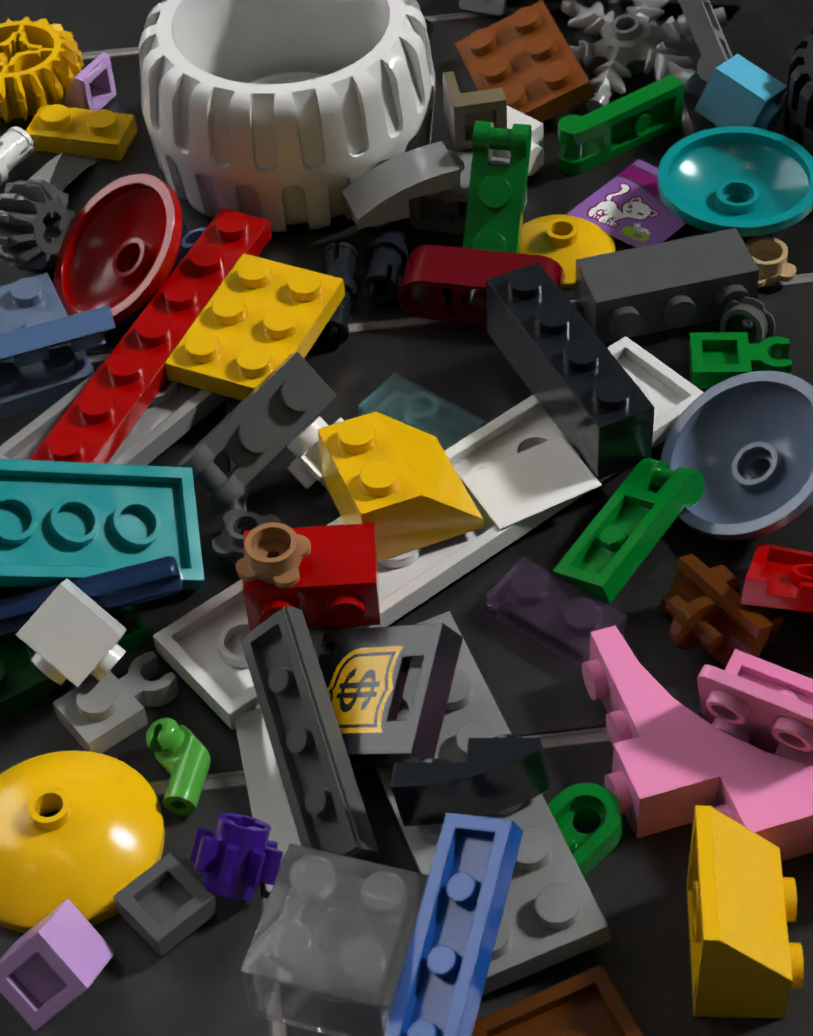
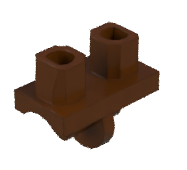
[659,554,783,668]

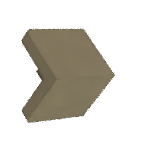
[442,71,507,151]

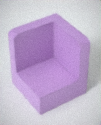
[0,898,114,1031]

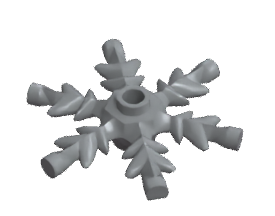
[561,0,727,112]

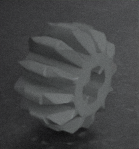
[0,179,76,272]

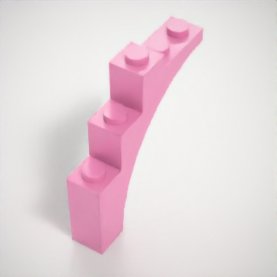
[582,625,813,862]

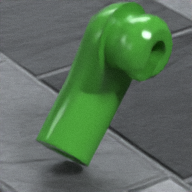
[146,718,210,816]

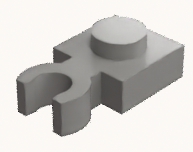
[53,651,179,753]

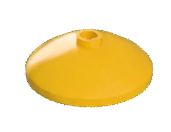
[0,750,165,933]

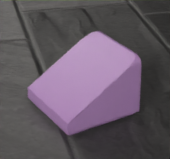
[62,52,117,110]

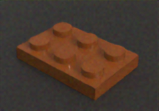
[455,0,595,122]

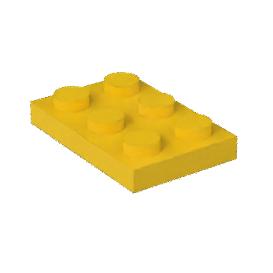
[165,253,345,401]

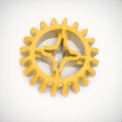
[0,17,84,123]

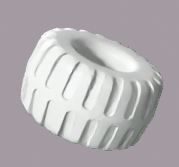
[139,0,435,232]

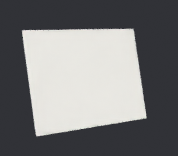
[461,435,602,529]

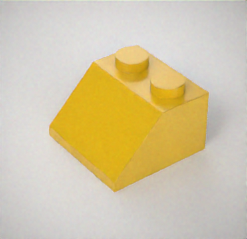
[317,411,483,562]
[686,806,804,1018]

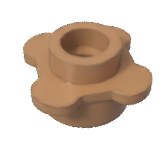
[236,522,311,588]

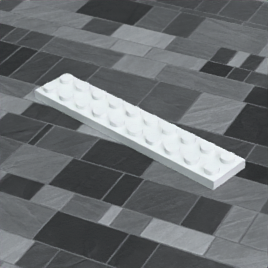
[153,336,704,730]

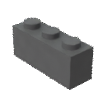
[575,228,760,343]

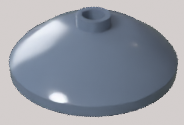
[660,371,813,541]

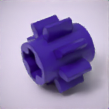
[190,813,283,900]

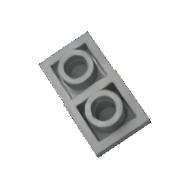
[341,141,460,229]

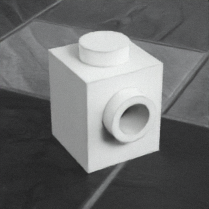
[16,578,127,687]

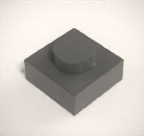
[113,853,218,957]

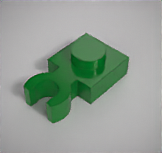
[688,332,793,389]

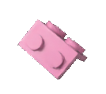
[697,649,813,766]

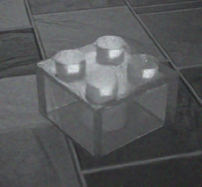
[241,844,429,1036]

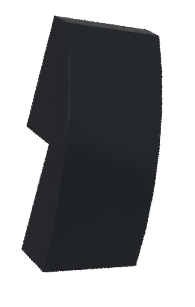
[391,734,550,826]

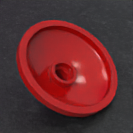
[54,173,182,324]

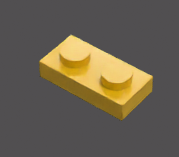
[26,104,137,161]

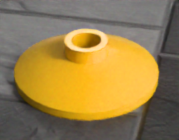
[520,214,616,289]

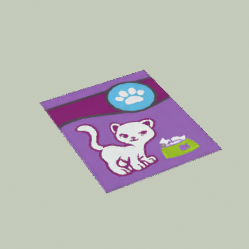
[567,159,686,248]

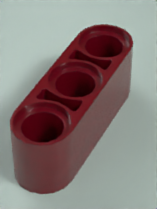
[397,245,565,325]

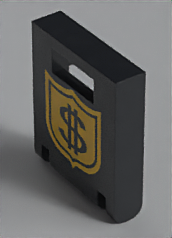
[317,623,463,767]

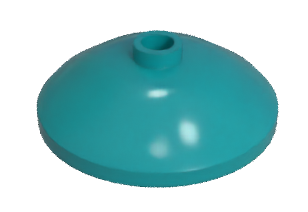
[657,126,813,238]

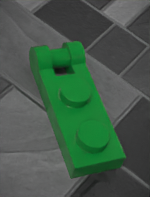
[557,74,684,176]
[463,121,532,253]
[553,458,705,604]

